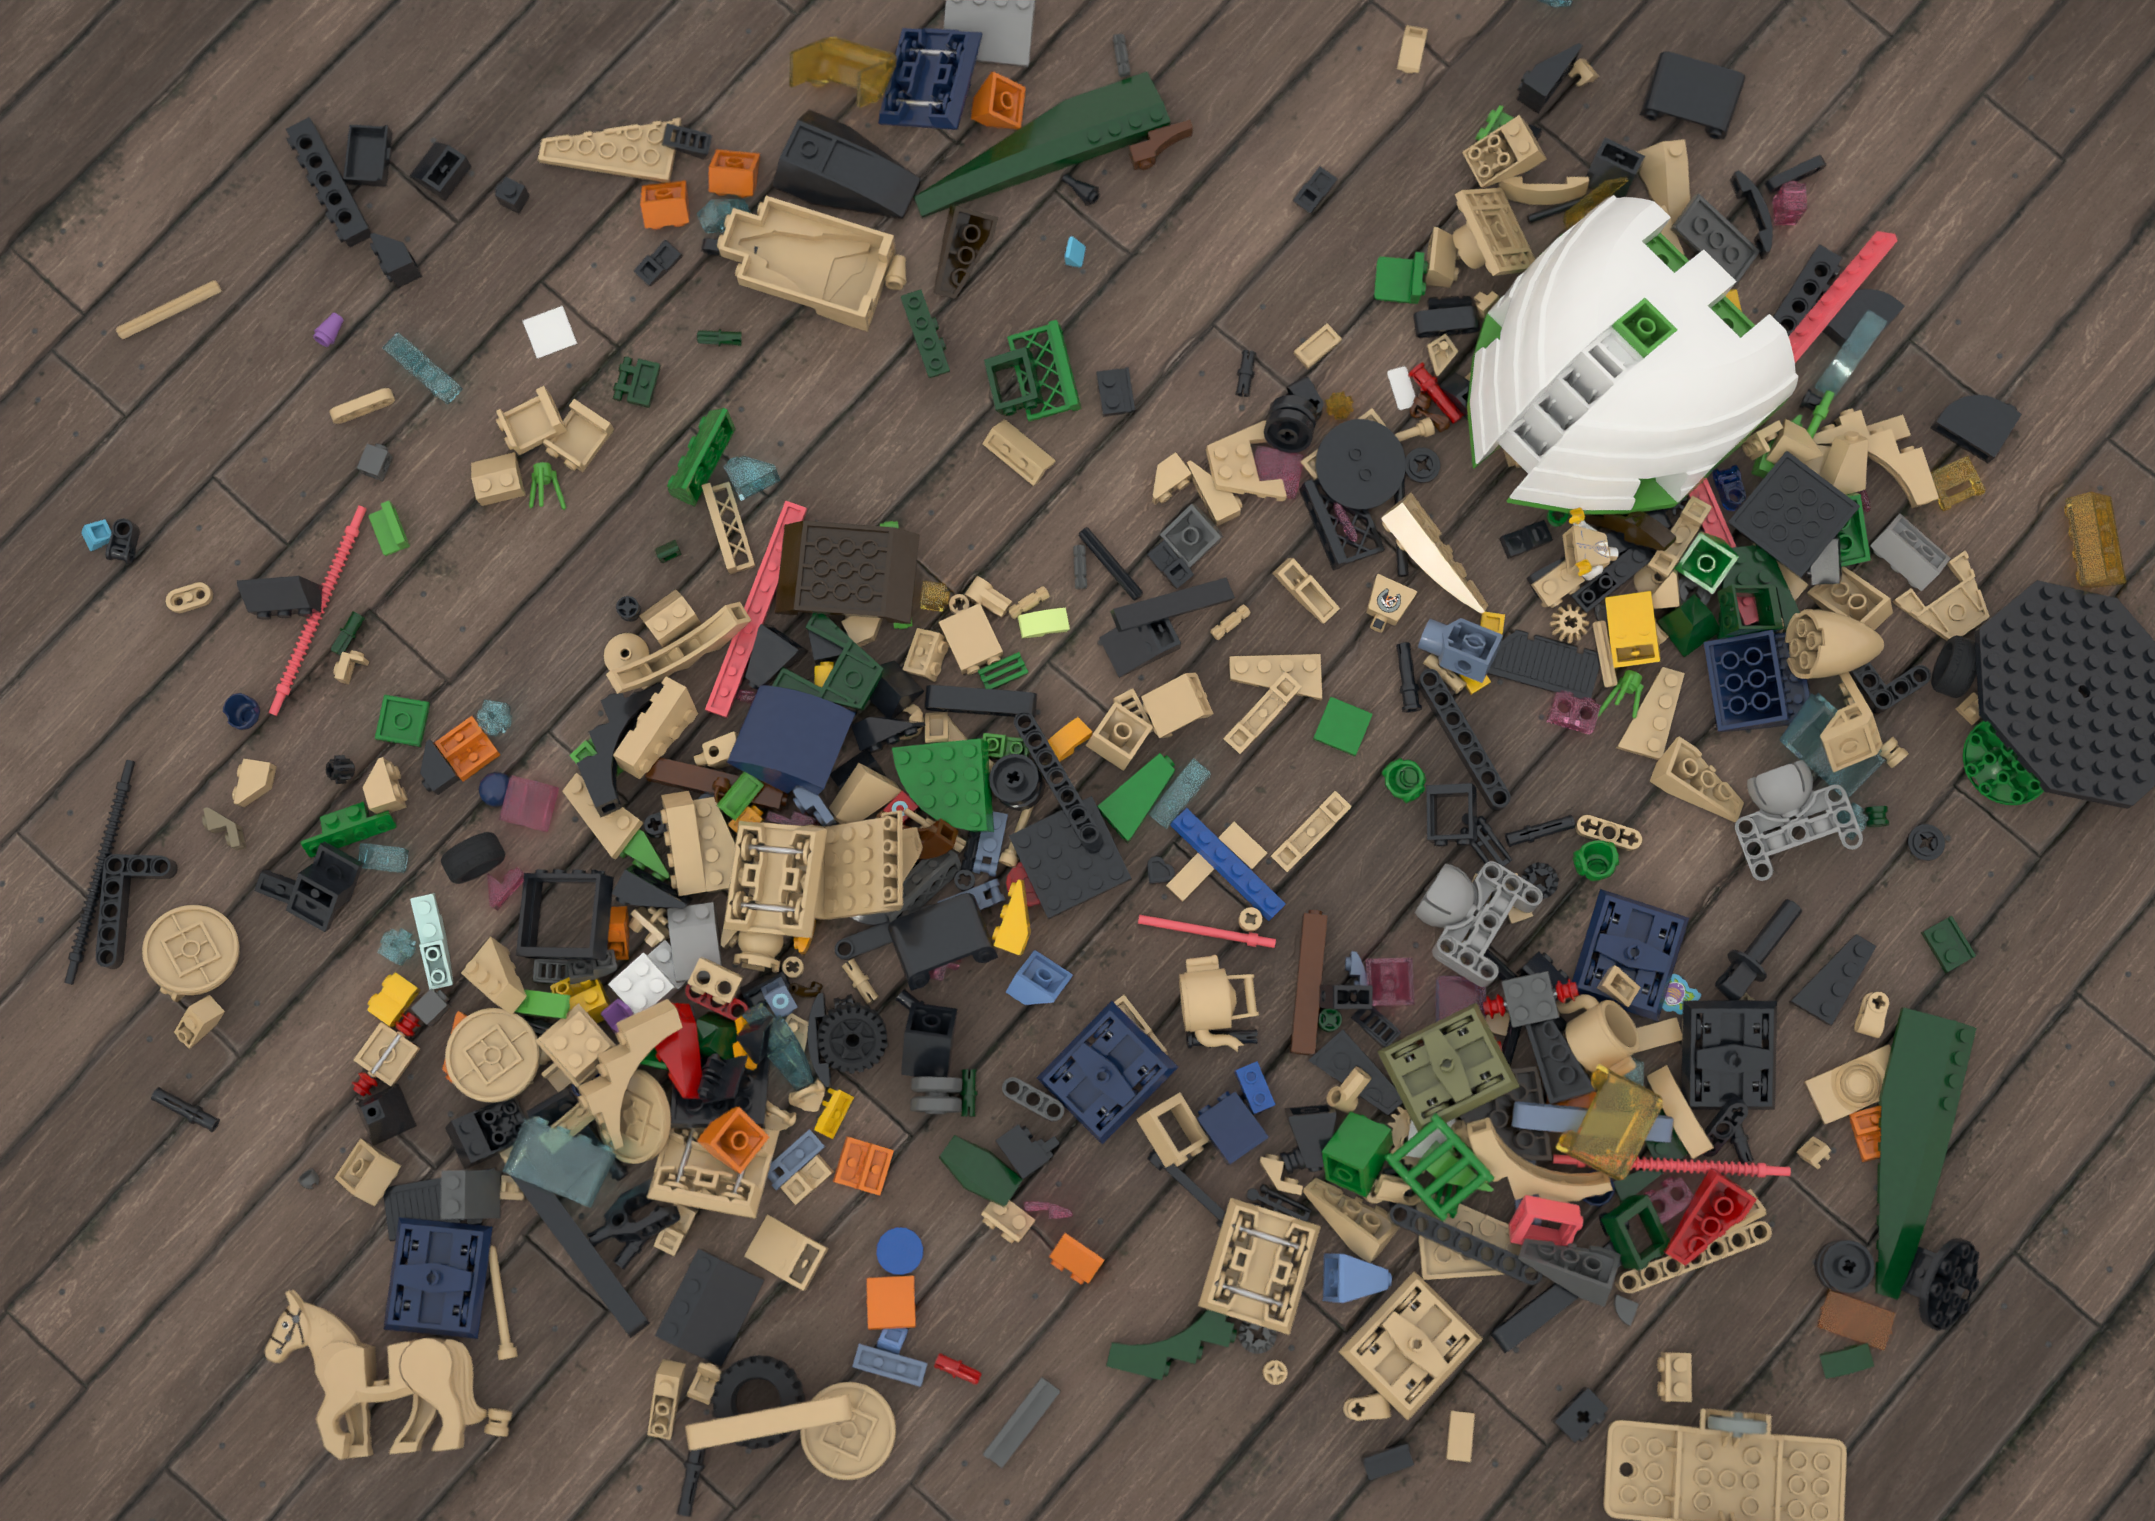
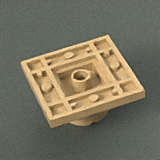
[1453,188,1535,276]

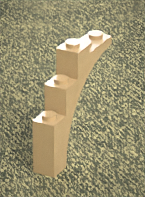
[1813,408,1939,508]
[606,602,752,694]
[578,999,683,1150]
[1467,1118,1612,1203]

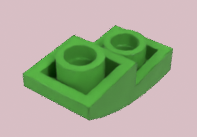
[983,733,1030,759]

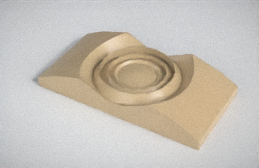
[1804,1044,1891,1124]

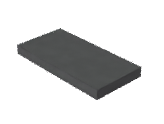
[1670,193,1760,286]

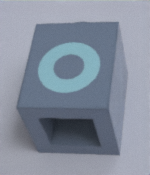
[761,977,797,1019]

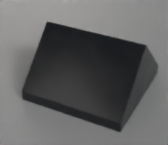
[869,660,924,718]

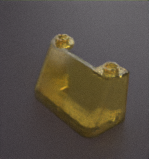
[1556,1064,1663,1181]

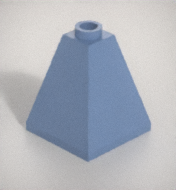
[1323,1253,1392,1303]

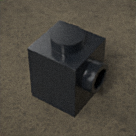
[495,176,530,214]

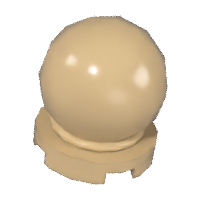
[733,931,784,972]

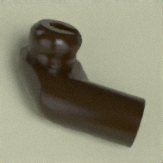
[789,981,823,998]

